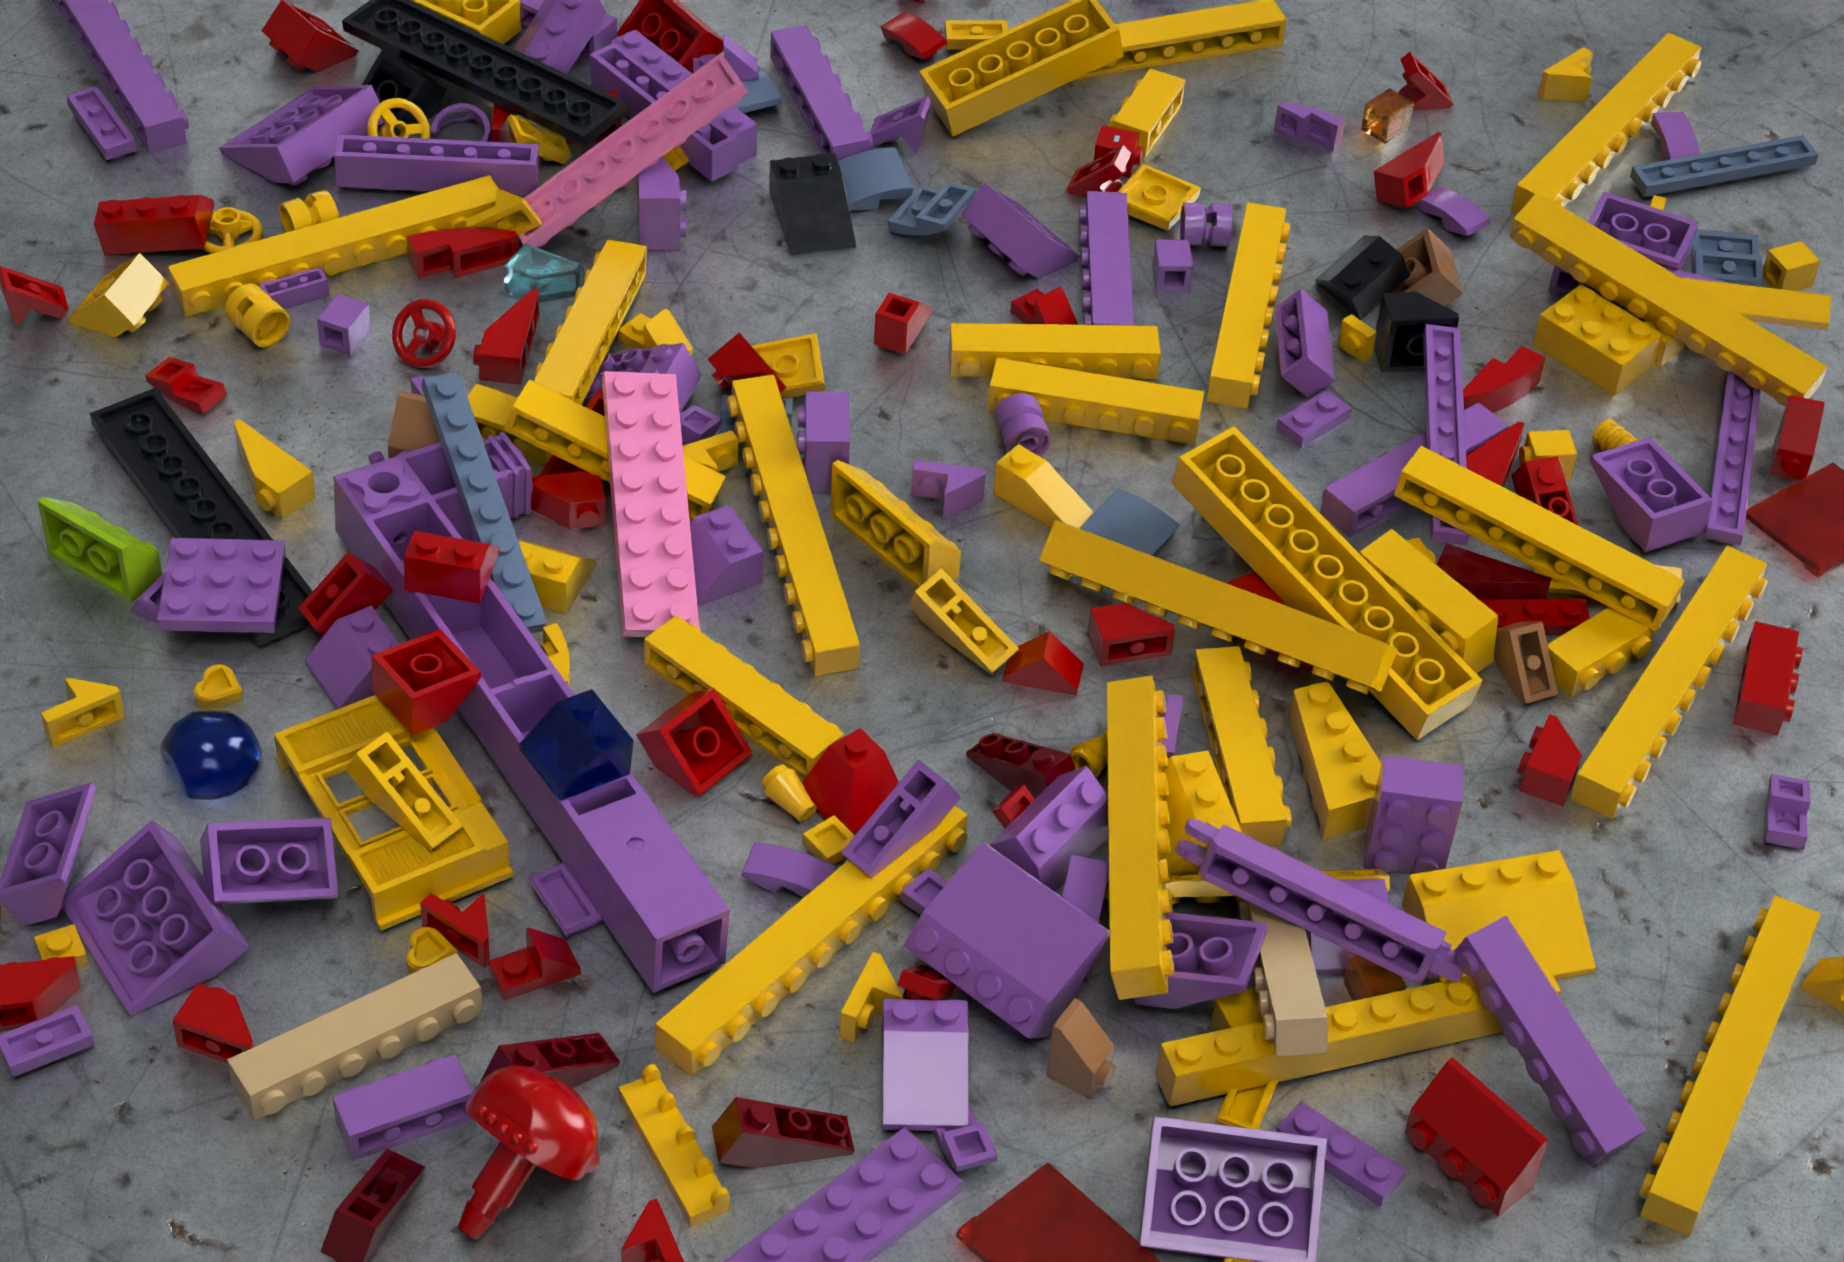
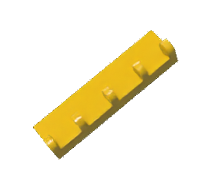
[618,1064,730,1227]

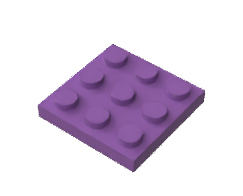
[157,538,286,633]

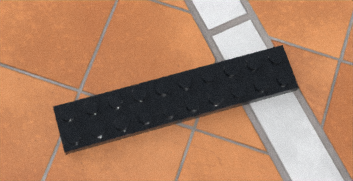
[342,0,628,147]
[89,388,313,647]

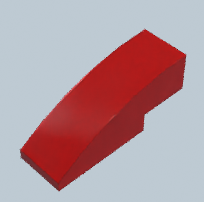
[407,228,519,279]
[1463,346,1546,413]

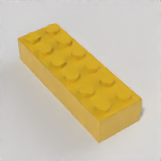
[919,0,1124,137]

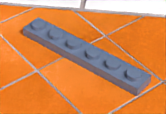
[1630,135,1819,197]

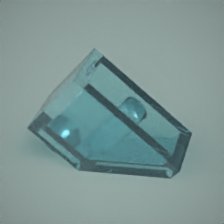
[504,243,585,303]

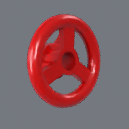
[392,299,456,369]

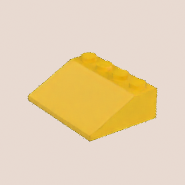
[1402,850,1596,983]

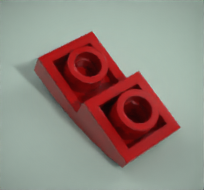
[880,12,947,59]

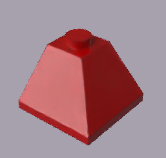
[802,728,899,835]

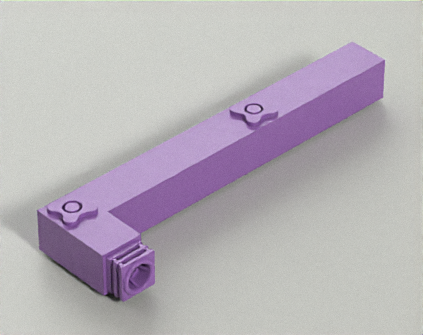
[333,432,730,992]

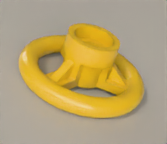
[367,98,430,139]
[202,207,263,254]

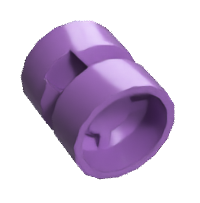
[1180,202,1232,247]
[995,393,1051,456]

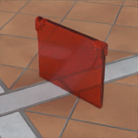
[1746,463,1844,577]
[956,1162,1160,1262]

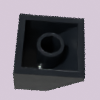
[362,50,447,136]
[1315,235,1410,320]
[1374,292,1459,372]

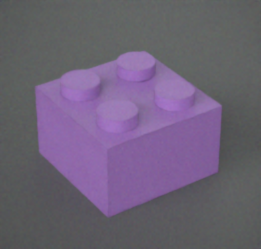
[797,391,850,494]

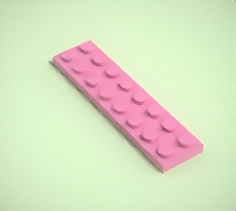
[518,53,749,253]
[602,371,700,637]

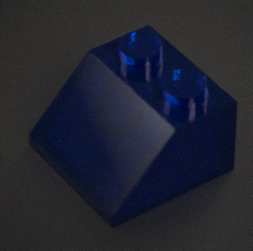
[519,689,634,801]

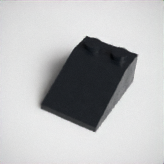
[769,153,856,255]

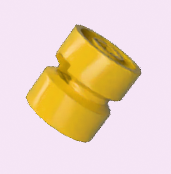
[279,190,339,233]
[224,283,290,348]

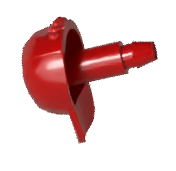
[457,1065,600,1240]

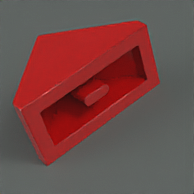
[1003,631,1084,696]

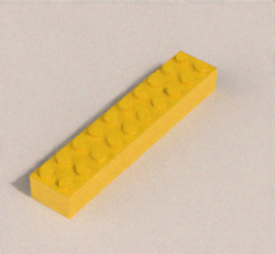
[1171,426,1483,740]

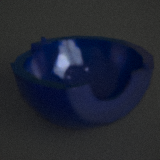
[160,708,262,800]

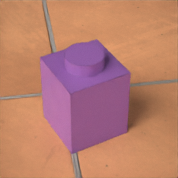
[1152,240,1193,292]
[317,294,371,355]

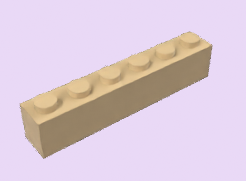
[1238,900,1328,1056]
[227,953,483,1121]

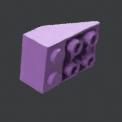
[582,343,702,413]

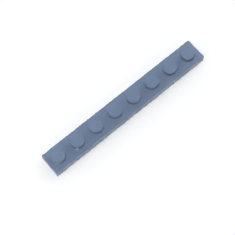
[421,372,547,633]

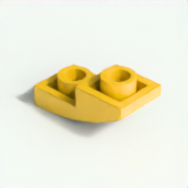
[540,623,571,689]

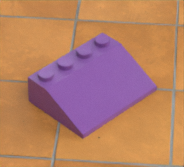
[219,85,384,186]
[62,820,250,1016]
[903,842,1111,1038]
[1140,1116,1327,1262]

